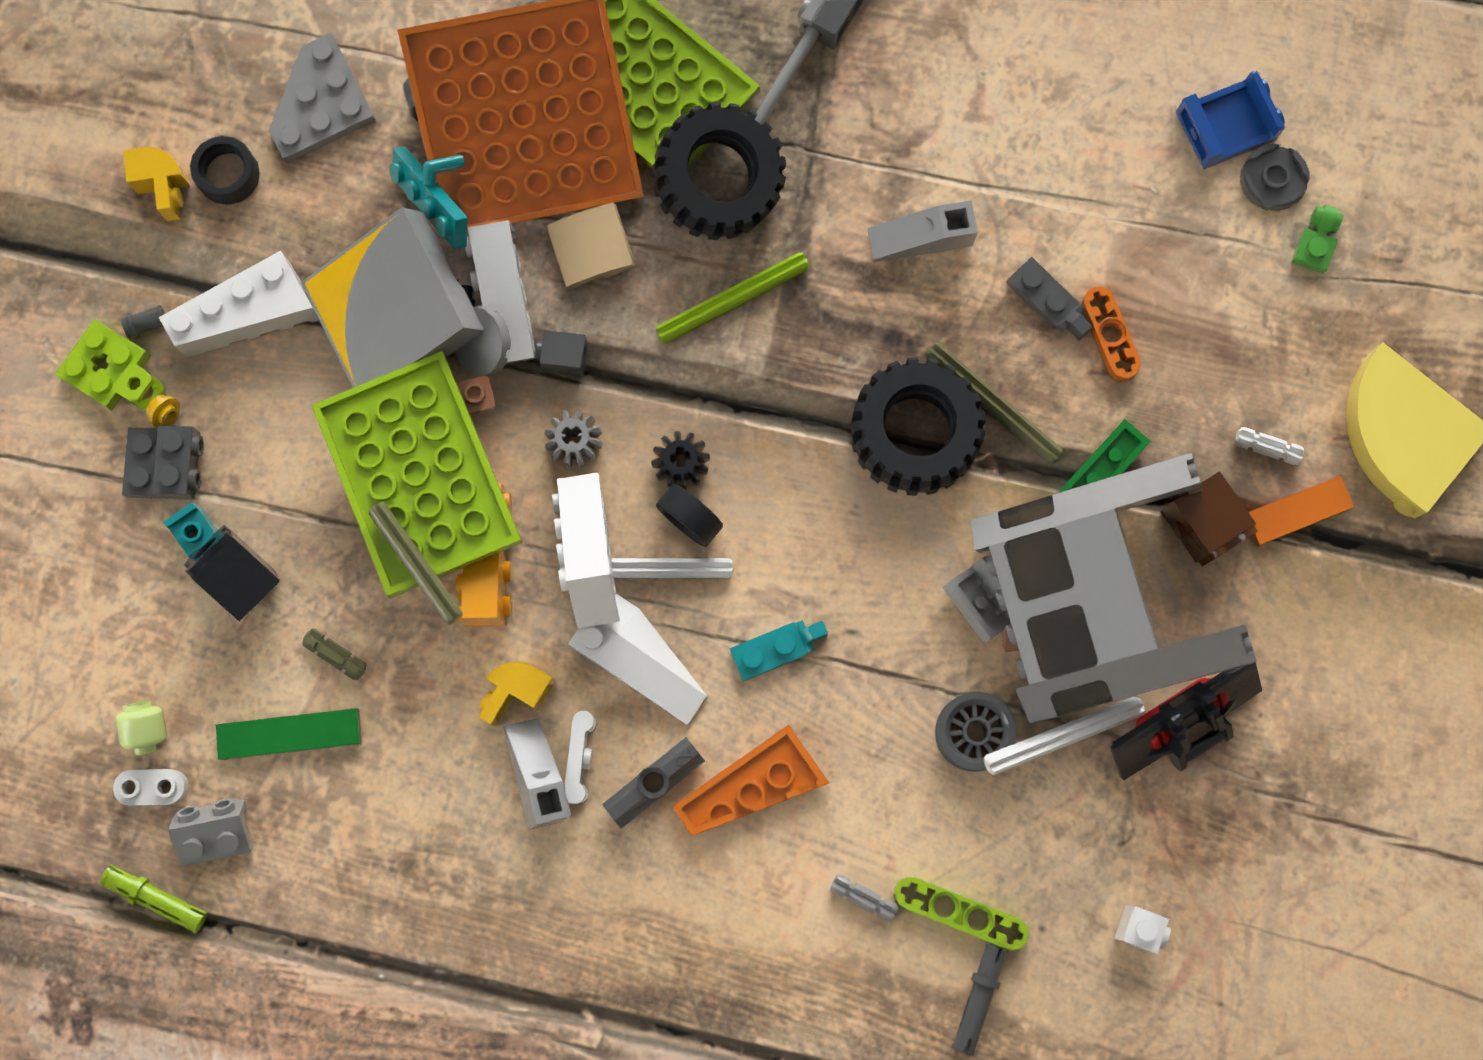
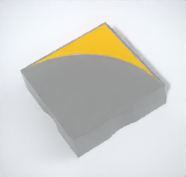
[301,207,485,387]

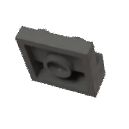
[122,426,204,500]

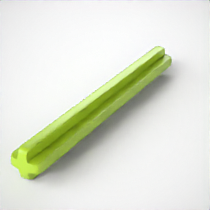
[656,252,809,344]

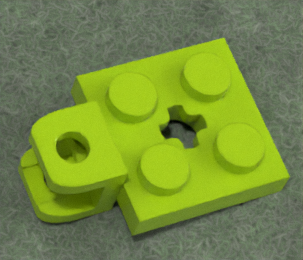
[55,319,166,411]

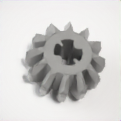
[544,409,603,468]

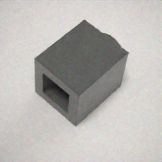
[535,330,588,377]

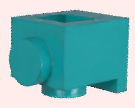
[163,502,217,558]

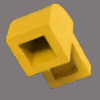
[123,147,190,221]
[479,662,556,726]

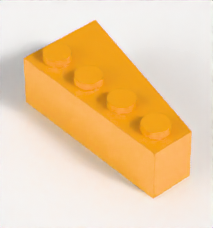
[455,483,512,627]

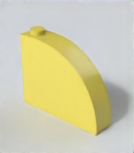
[1346,342,1483,519]

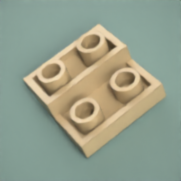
[546,203,636,289]

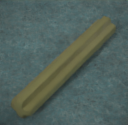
[369,502,463,625]

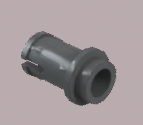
[121,305,165,339]

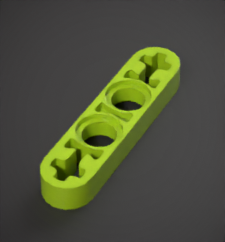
[894,877,1029,950]

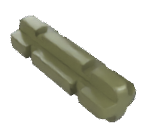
[302,629,367,680]

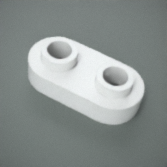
[113,769,189,806]

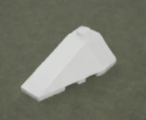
[568,594,707,726]

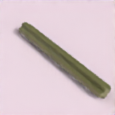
[925,342,1063,465]

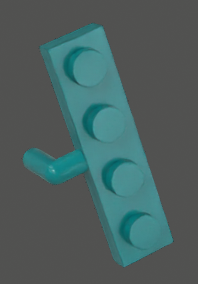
[389,147,468,250]

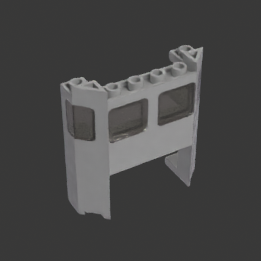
[971,453,1257,723]

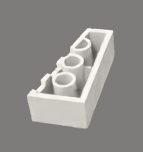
[465,220,536,364]

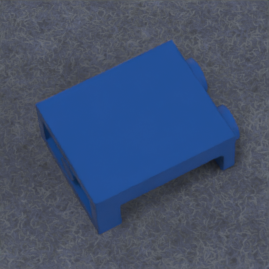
[1176,70,1285,169]

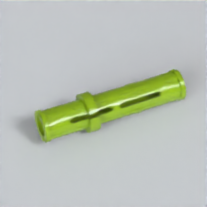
[100,864,208,934]

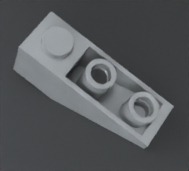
[868,201,978,262]
[503,718,571,831]

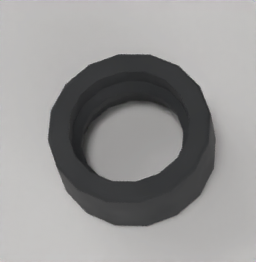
[190,136,260,205]
[656,484,723,547]

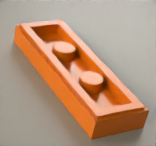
[1249,476,1355,547]

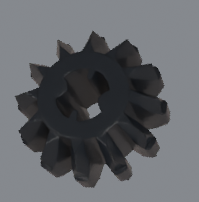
[651,431,710,490]

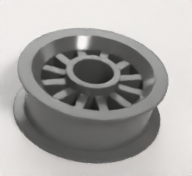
[935,692,1017,772]

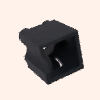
[184,525,280,622]

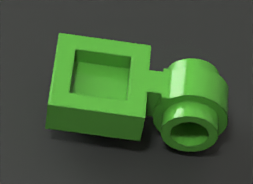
[1291,204,1344,274]

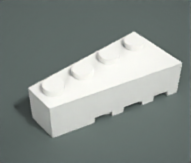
[159,251,319,357]
[552,473,620,628]

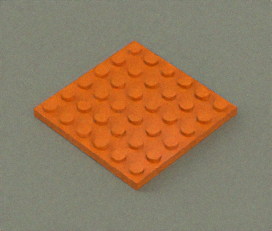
[397,0,644,232]

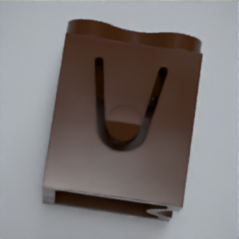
[1161,471,1258,567]

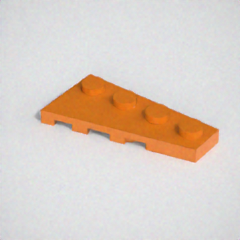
[672,725,829,836]

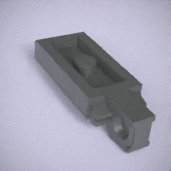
[1006,257,1092,340]

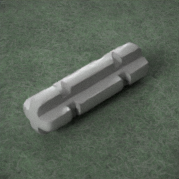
[830,875,899,922]

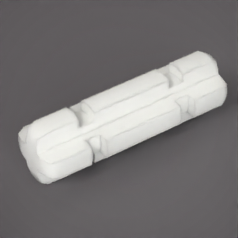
[1235,427,1304,465]

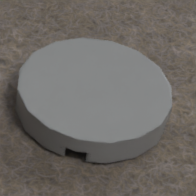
[455,306,511,376]

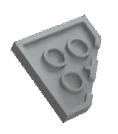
[269,33,376,164]

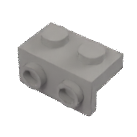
[942,556,1011,644]
[168,798,253,867]

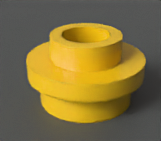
[146,395,180,428]

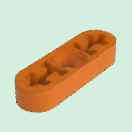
[1081,286,1141,382]

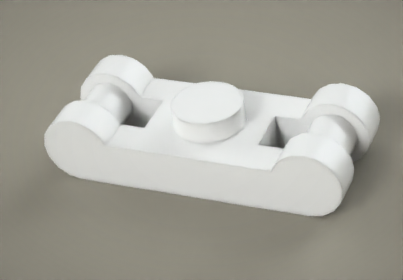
[564,711,597,805]

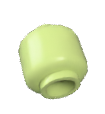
[115,701,167,755]

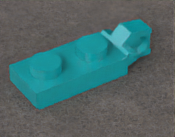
[730,620,828,682]

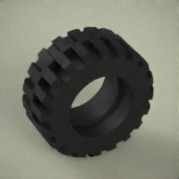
[652,102,786,240]
[850,357,986,496]

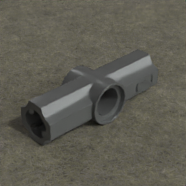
[602,737,705,829]

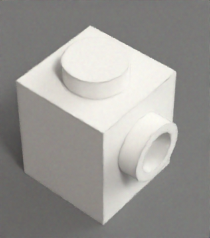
[1114,905,1171,954]

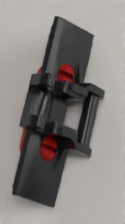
[1110,663,1263,781]

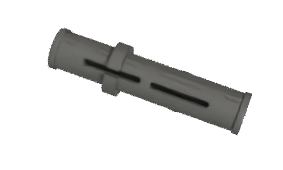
[951,942,1008,1056]

